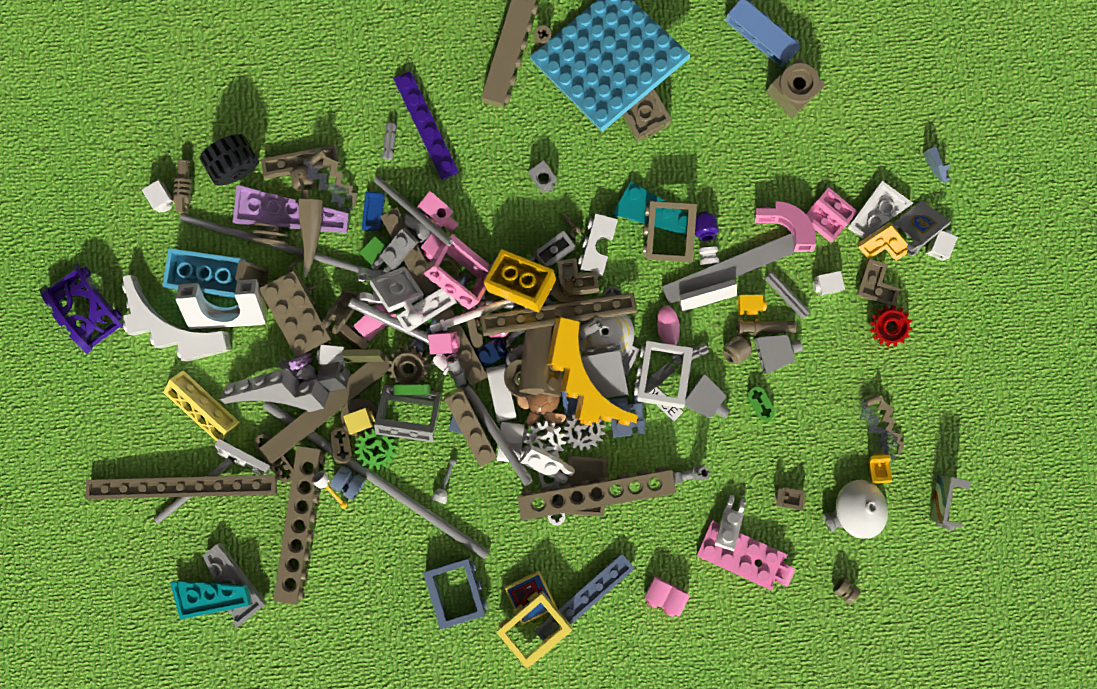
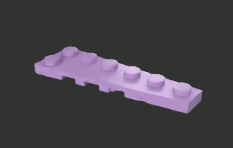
[233,185,350,233]

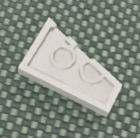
[847,181,913,239]

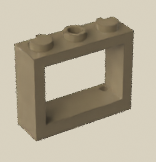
[643,200,697,262]

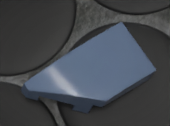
[923,147,950,183]

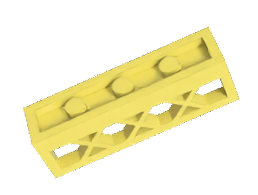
[163,371,239,441]

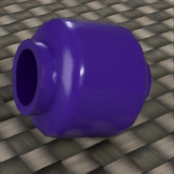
[695,211,719,241]

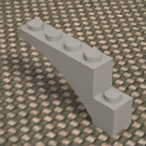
[220,368,329,412]

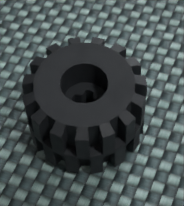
[199,134,259,186]

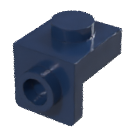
[475,338,508,368]

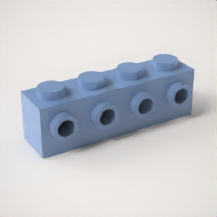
[725,0,801,69]

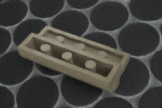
[519,325,563,397]

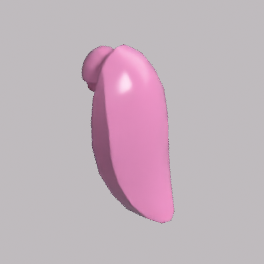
[657,306,680,346]

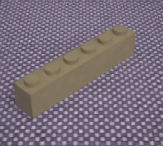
[481,0,539,109]

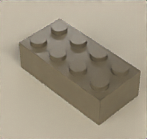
[259,270,334,357]

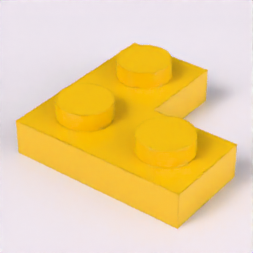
[857,222,909,260]

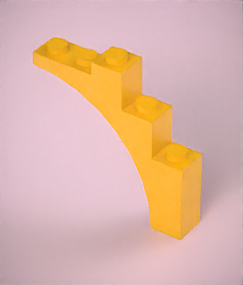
[547,318,638,426]

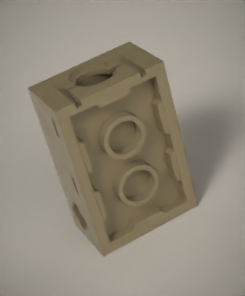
[622,89,672,143]

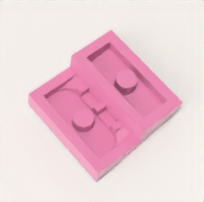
[806,187,858,243]

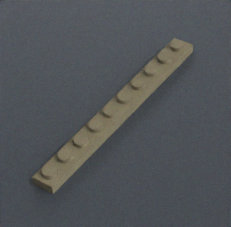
[380,208,488,386]
[85,475,277,499]

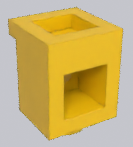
[737,295,767,316]

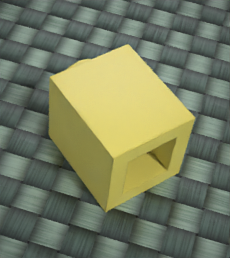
[343,408,376,435]

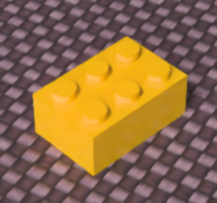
[484,249,556,313]

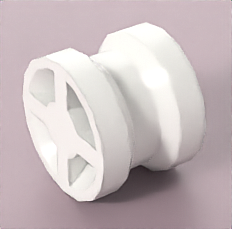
[698,247,719,265]

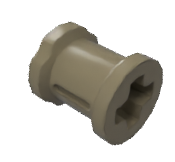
[534,25,551,47]

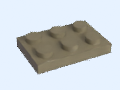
[565,456,607,516]

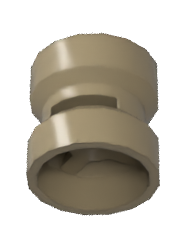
[833,577,861,604]

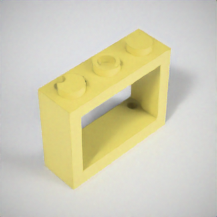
[496,591,572,669]

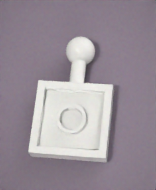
[370,266,424,325]

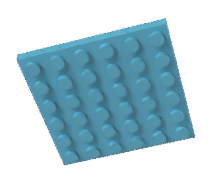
[530,0,690,132]

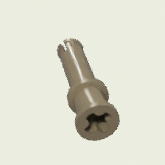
[736,319,797,336]

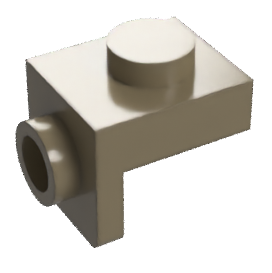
[775,487,806,510]

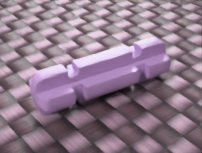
[289,352,313,370]

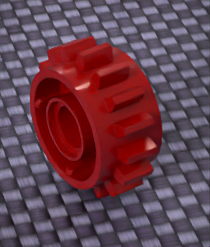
[868,305,913,347]

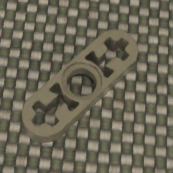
[255,434,294,483]

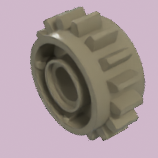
[388,345,430,385]

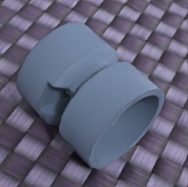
[329,465,366,501]

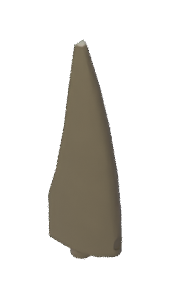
[299,190,323,277]

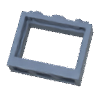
[423,556,488,629]

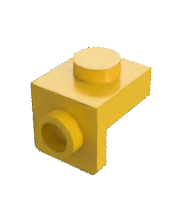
[868,453,892,484]

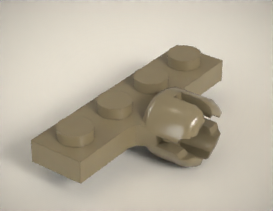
[261,144,340,191]

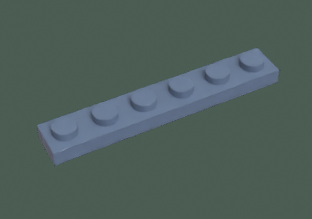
[534,553,635,641]

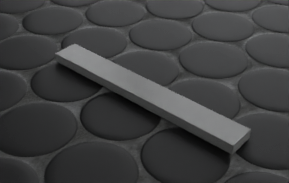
[662,233,795,304]

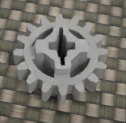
[563,412,605,450]

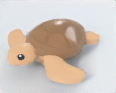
[515,380,566,426]

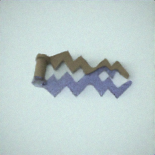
[304,149,357,211]
[860,392,905,459]

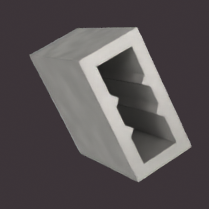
[581,343,629,398]

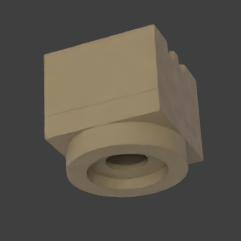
[766,58,826,119]

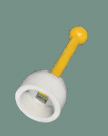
[312,471,347,509]

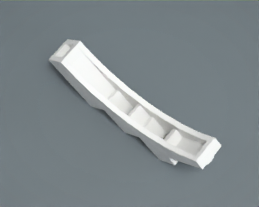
[122,275,232,361]

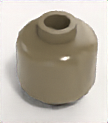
[723,336,752,364]

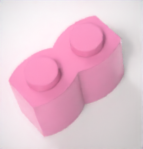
[644,575,690,617]

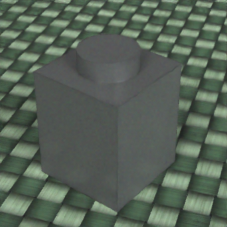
[317,362,350,392]

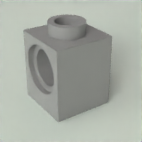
[528,161,557,193]

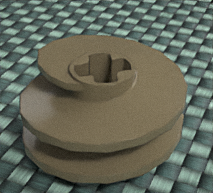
[252,223,288,246]

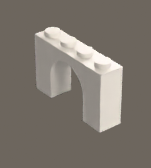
[176,279,268,330]

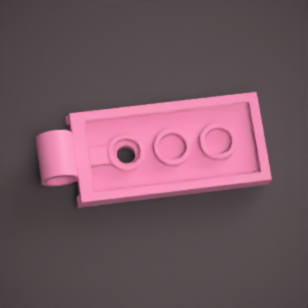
[697,520,796,590]

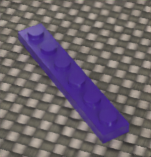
[393,71,459,181]

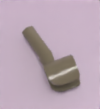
[564,215,584,241]

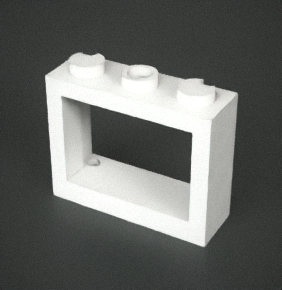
[634,341,693,409]

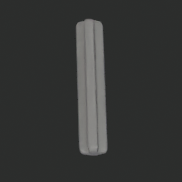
[765,272,810,319]

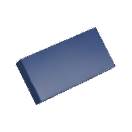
[362,192,385,232]

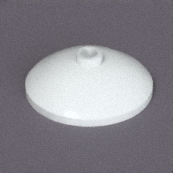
[836,480,888,539]

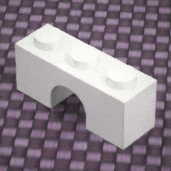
[578,214,618,277]

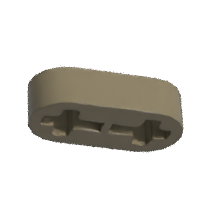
[330,428,352,465]

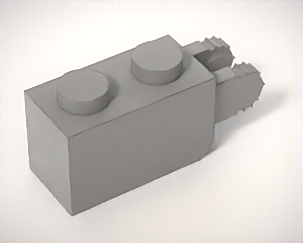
[528,231,575,268]

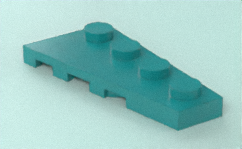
[612,182,688,236]
[170,580,253,619]

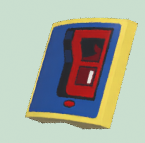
[504,570,557,625]

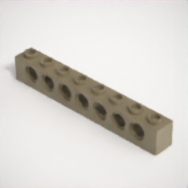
[273,446,326,605]
[517,466,676,521]

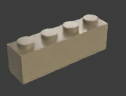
[444,386,497,467]

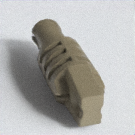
[173,160,192,214]

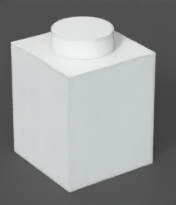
[142,180,175,212]
[925,229,958,261]
[813,271,845,296]
[317,345,347,367]

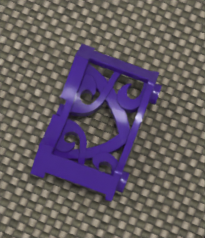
[39,263,123,354]

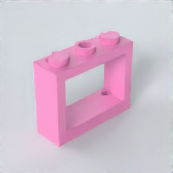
[424,234,492,309]

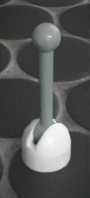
[431,458,457,504]

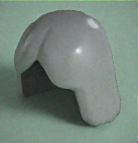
[404,213,431,244]

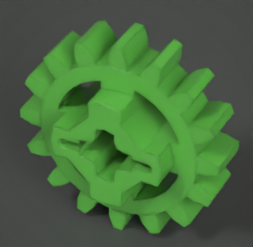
[355,427,397,470]

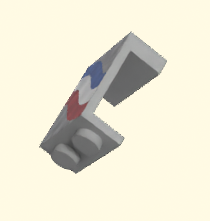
[929,475,971,530]

